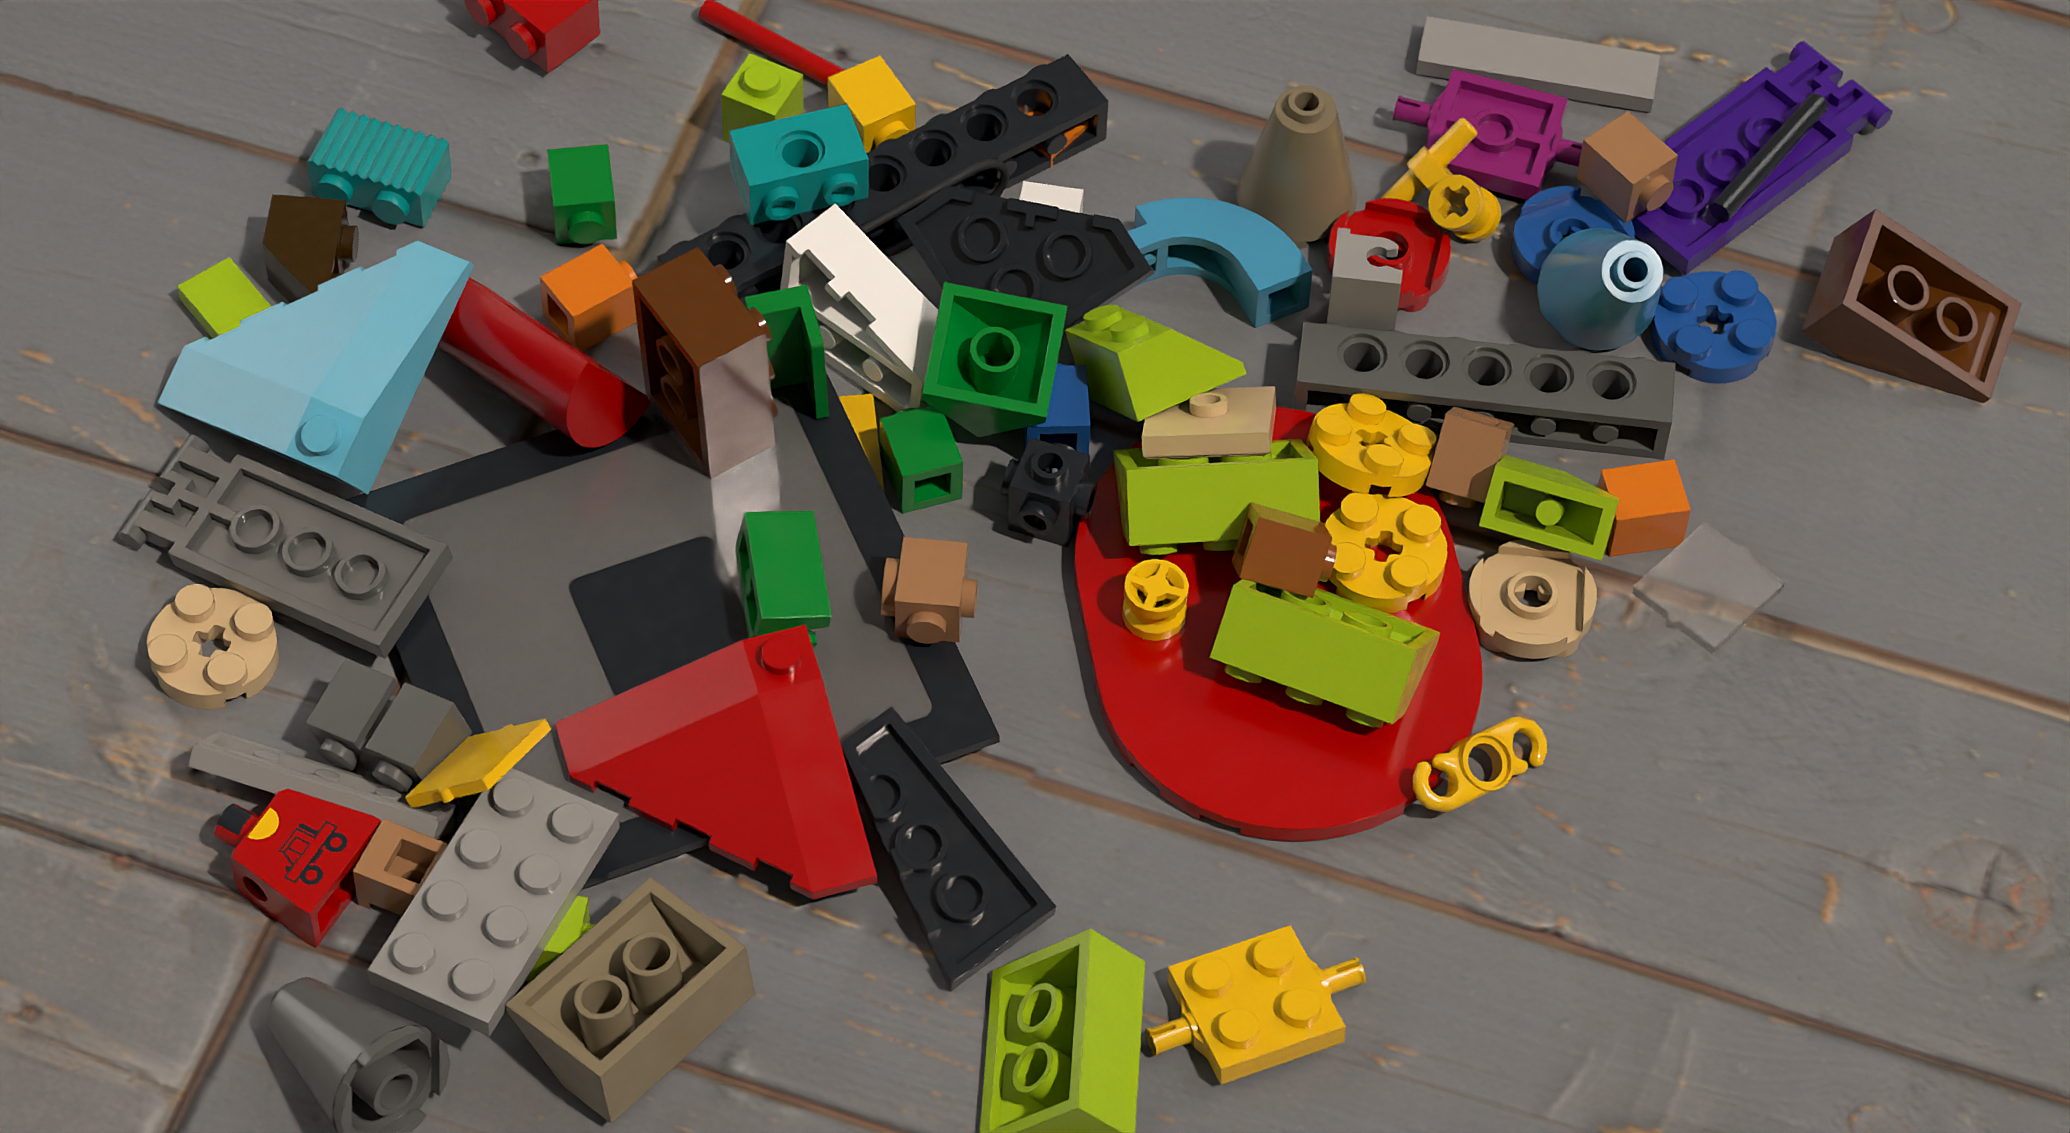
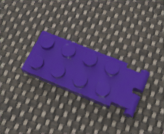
[1599,41,1893,275]

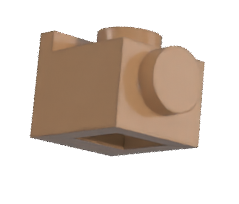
[353,818,448,916]

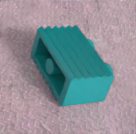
[307,107,452,227]

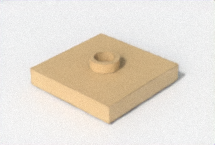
[1142,386,1276,459]

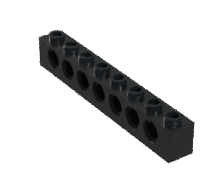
[657,54,1109,307]

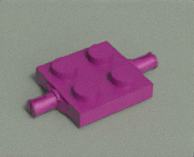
[1393,69,1583,200]

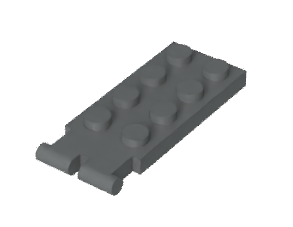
[119,435,453,659]

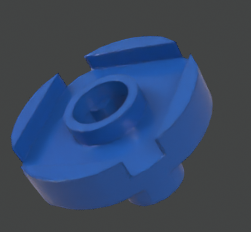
[1511,186,1635,285]
[1651,270,1777,384]

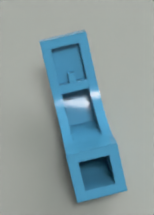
[1128,197,1313,328]

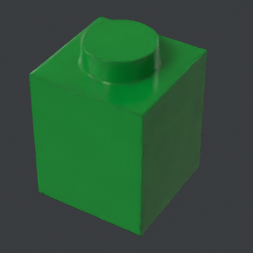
[547,144,617,245]
[880,406,963,514]

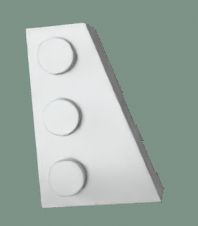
[780,204,939,412]

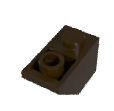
[262,194,359,303]

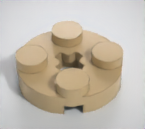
[1467,539,1597,659]
[147,584,279,710]

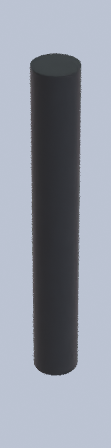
[1709,93,1828,222]

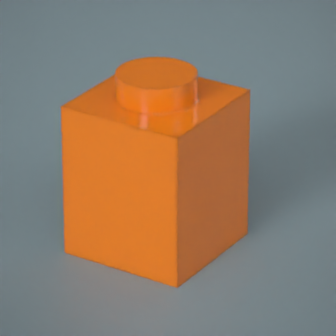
[540,244,637,351]
[1598,459,1691,557]

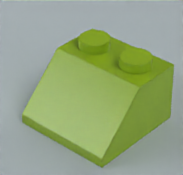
[1065,305,1247,422]

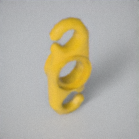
[1412,716,1547,813]

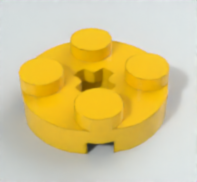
[1307,393,1436,497]
[1325,492,1447,613]

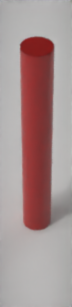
[699,0,845,87]

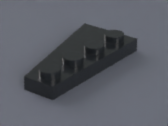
[840,706,1057,992]

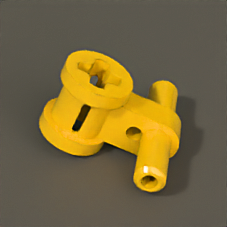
[1381,118,1501,242]

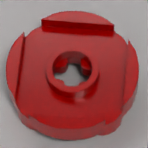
[1327,198,1451,312]

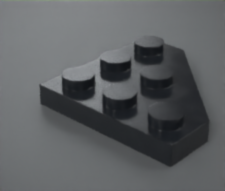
[898,186,1155,335]

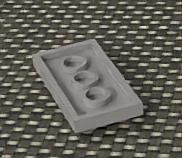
[368,768,620,1037]

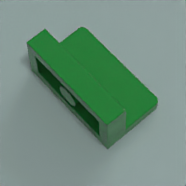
[745,284,829,419]

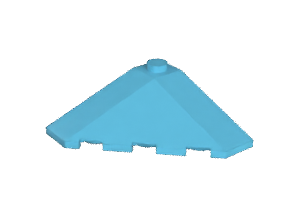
[158,240,475,494]

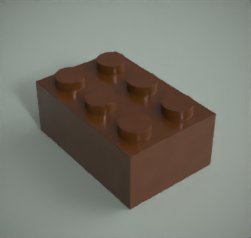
[632,247,778,479]

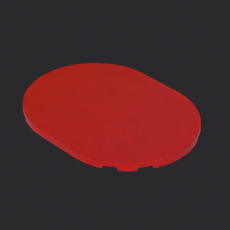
[1074,407,1483,841]

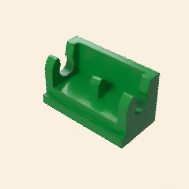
[735,511,832,647]

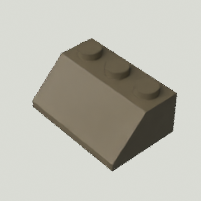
[505,877,755,1124]

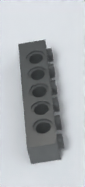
[1293,322,1676,460]

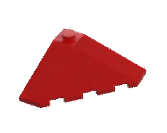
[555,625,877,899]

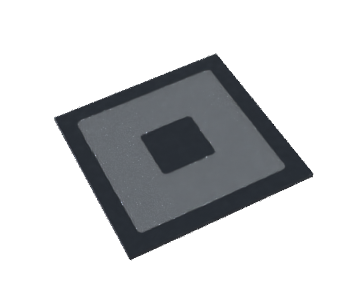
[345,372,1000,889]

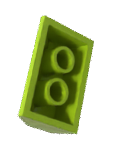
[1114,439,1320,555]
[1210,579,1441,728]
[980,928,1145,1133]

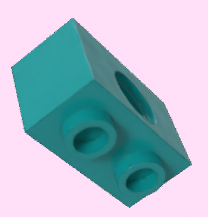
[729,104,869,225]

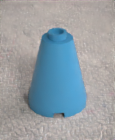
[1537,228,1663,352]

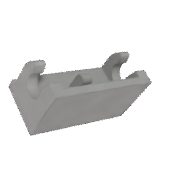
[1327,228,1402,331]

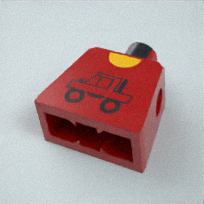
[214,789,381,948]

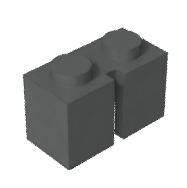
[306,658,473,794]

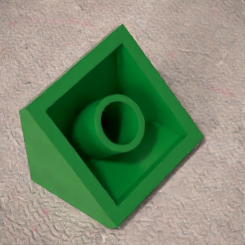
[921,282,1068,437]

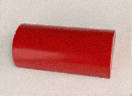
[437,277,651,448]

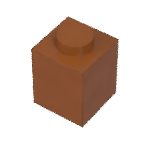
[1231,502,1337,598]

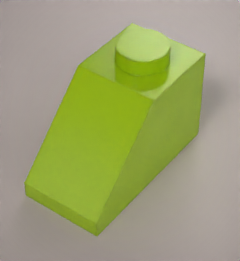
[1479,455,1620,561]

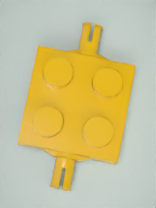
[1145,925,1366,1085]

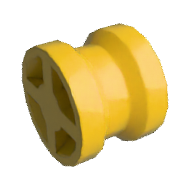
[1122,559,1189,641]

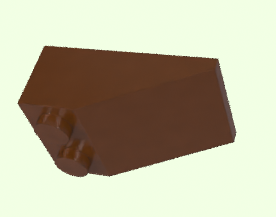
[1801,209,2022,403]

